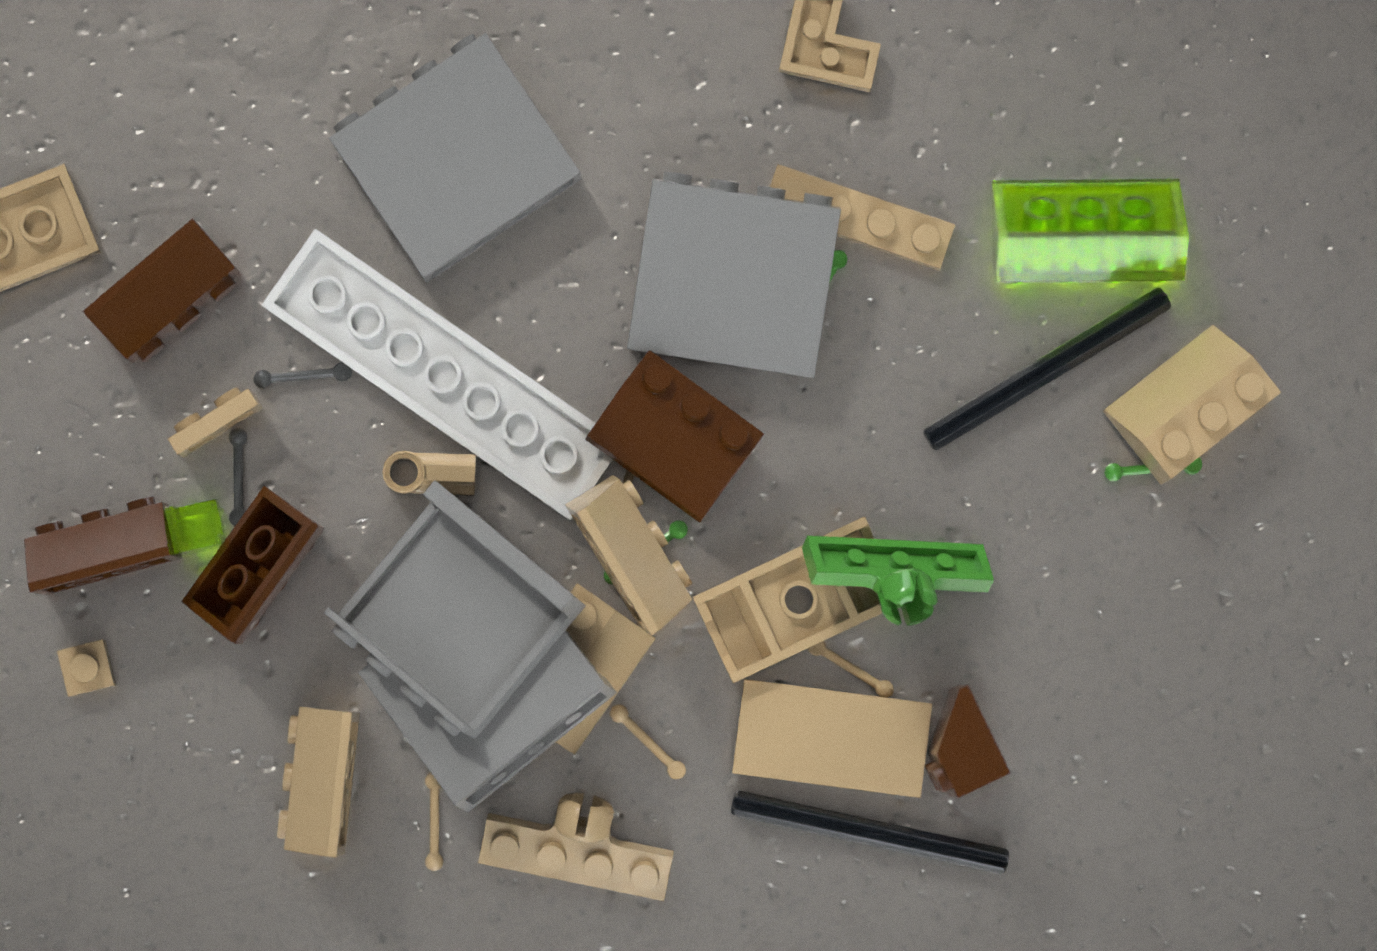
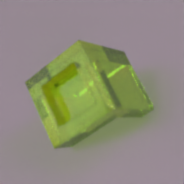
[165,499,226,556]

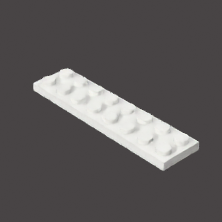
[261,229,613,521]

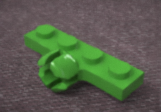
[802,535,994,626]

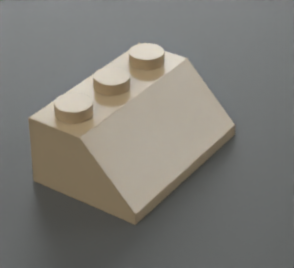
[1103,325,1281,485]
[565,475,693,635]
[556,583,656,755]
[277,707,360,858]

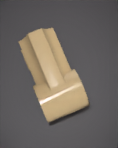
[382,450,476,496]

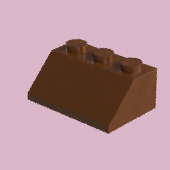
[82,218,241,364]
[585,350,764,523]
[181,486,325,644]
[24,496,183,595]
[925,685,1011,798]

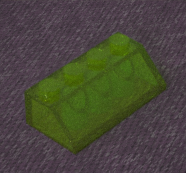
[992,179,1189,284]

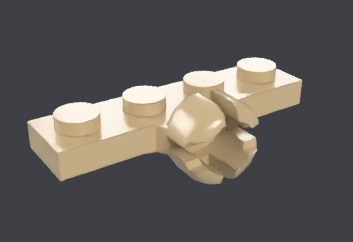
[478,793,674,901]

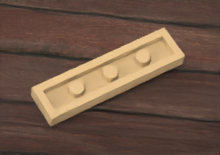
[770,164,955,271]

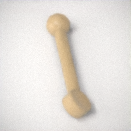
[807,641,894,698]
[610,704,686,780]
[425,772,444,871]

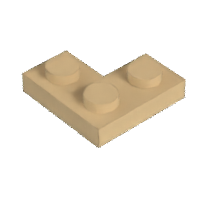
[779,0,881,92]

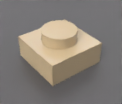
[57,639,117,697]

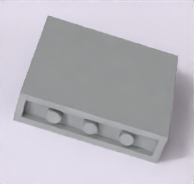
[329,33,582,283]
[627,171,841,378]
[324,480,586,739]
[358,630,617,812]

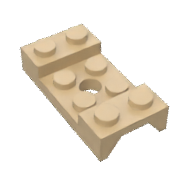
[693,516,882,683]

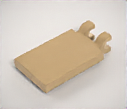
[0,164,101,292]

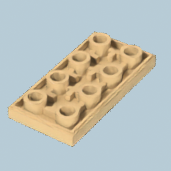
[732,679,932,798]

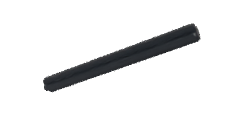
[923,288,1171,450]
[731,791,1009,874]

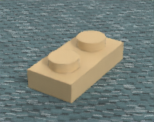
[168,387,263,458]

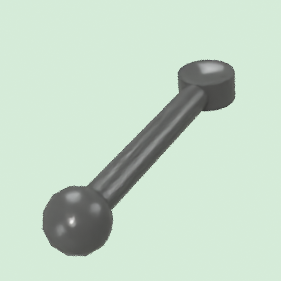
[253,362,352,388]
[229,428,247,526]

